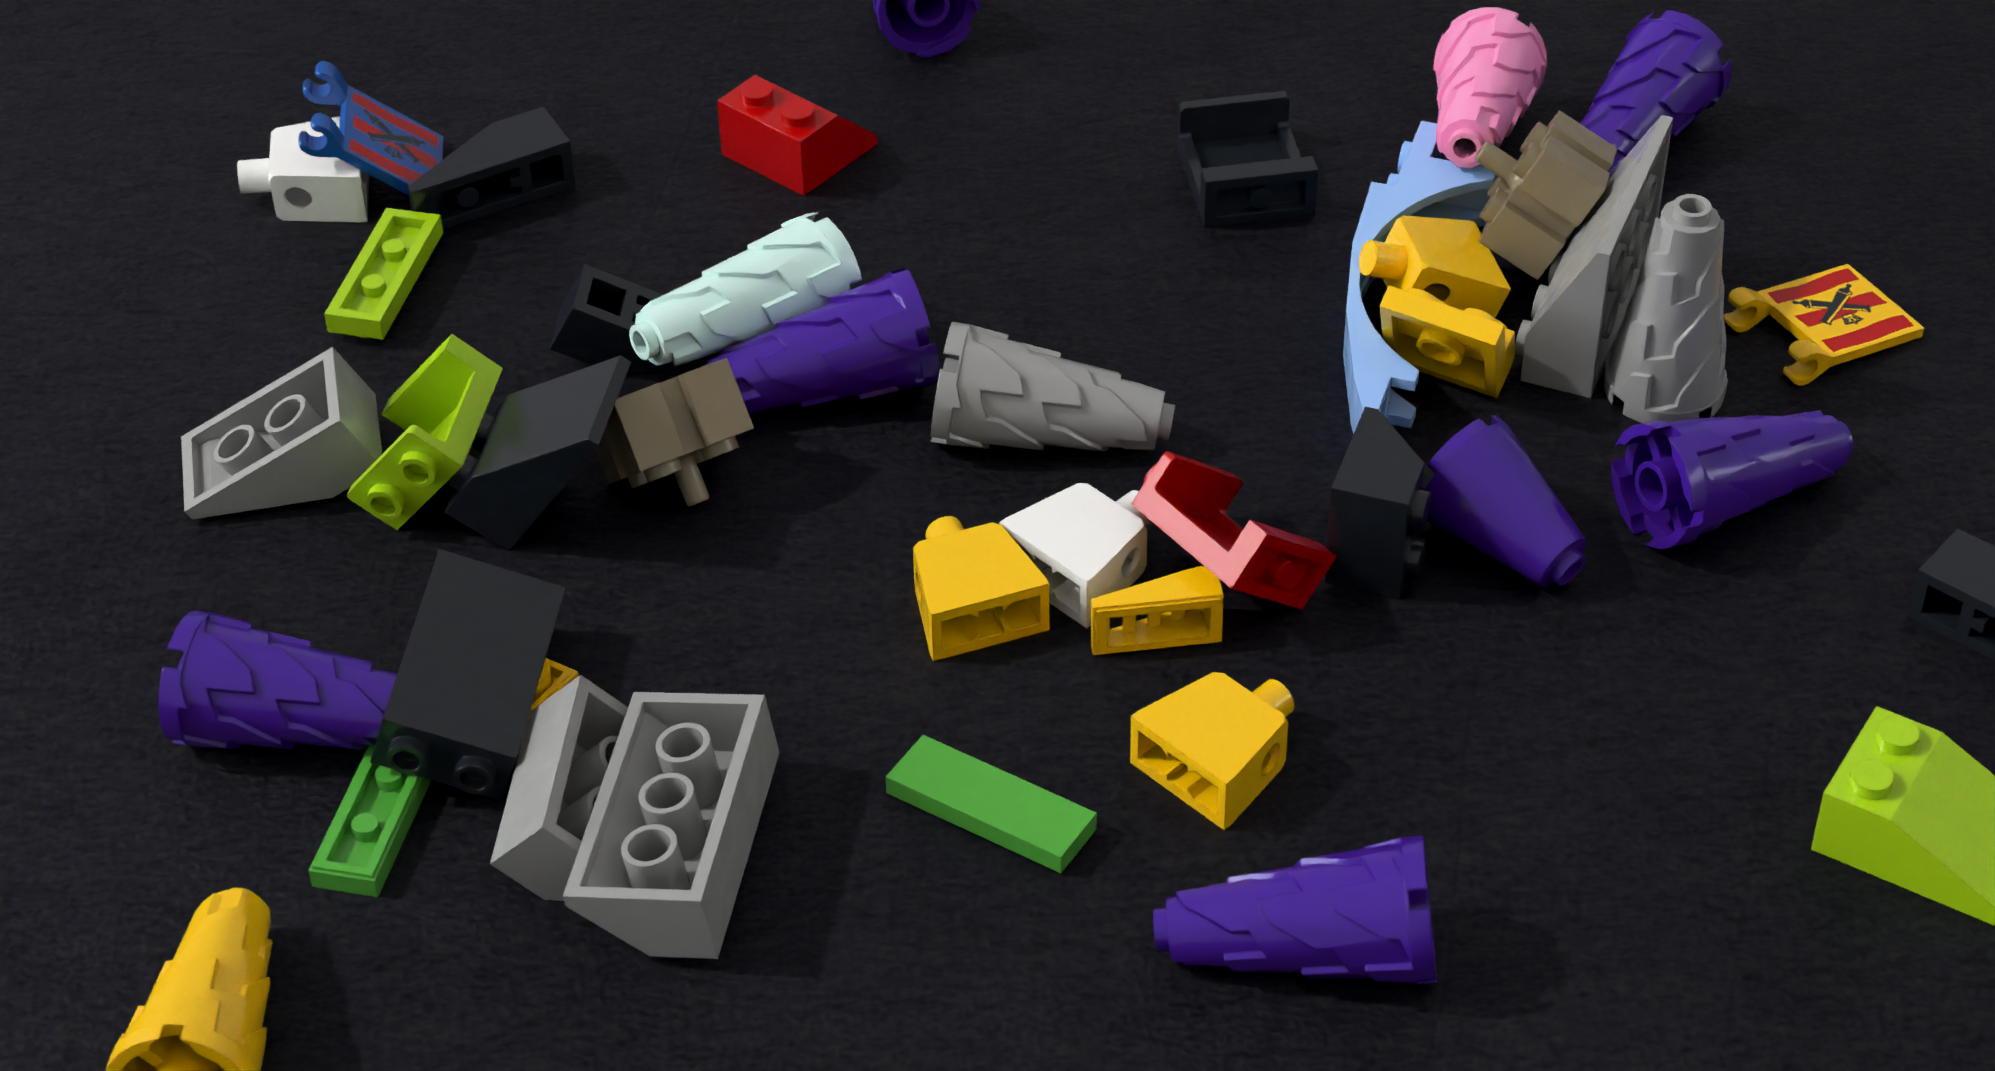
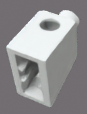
[237,116,369,222]
[999,483,1152,628]

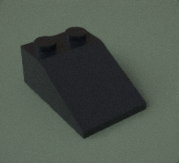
[444,355,631,551]

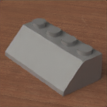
[562,692,780,959]

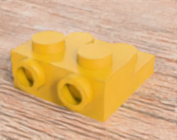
[1379,285,1515,398]

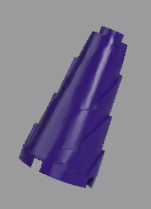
[1580,10,1732,174]
[706,267,940,414]
[1611,410,1853,549]
[159,610,397,749]
[1153,835,1437,984]

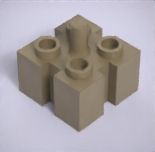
[1475,110,1617,280]
[595,358,754,507]

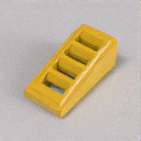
[1091,566,1224,655]

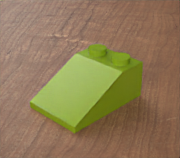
[1811,706,1995,926]

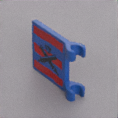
[298,61,443,195]

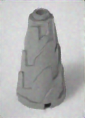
[1603,194,1728,423]
[930,322,1175,452]

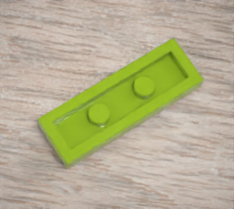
[324,208,443,340]

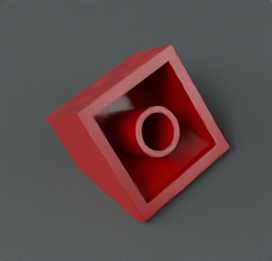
[717,75,878,196]

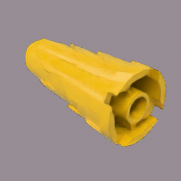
[106,888,272,1071]

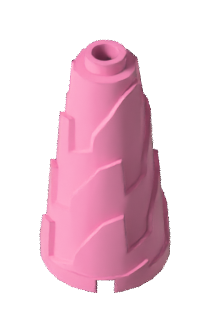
[1433,7,1547,168]

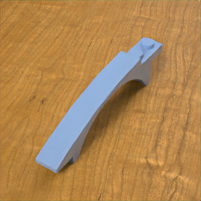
[1343,121,1497,434]

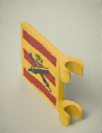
[1724,264,1924,386]

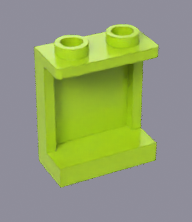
[347,334,503,530]

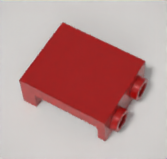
[1131,451,1337,609]

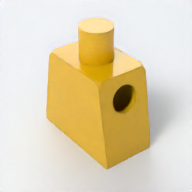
[1359,215,1511,318]
[913,516,1050,661]
[1130,672,1294,830]

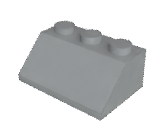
[490,675,628,901]

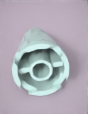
[629,212,862,366]

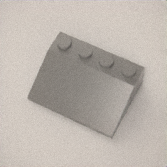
[1515,115,1673,398]

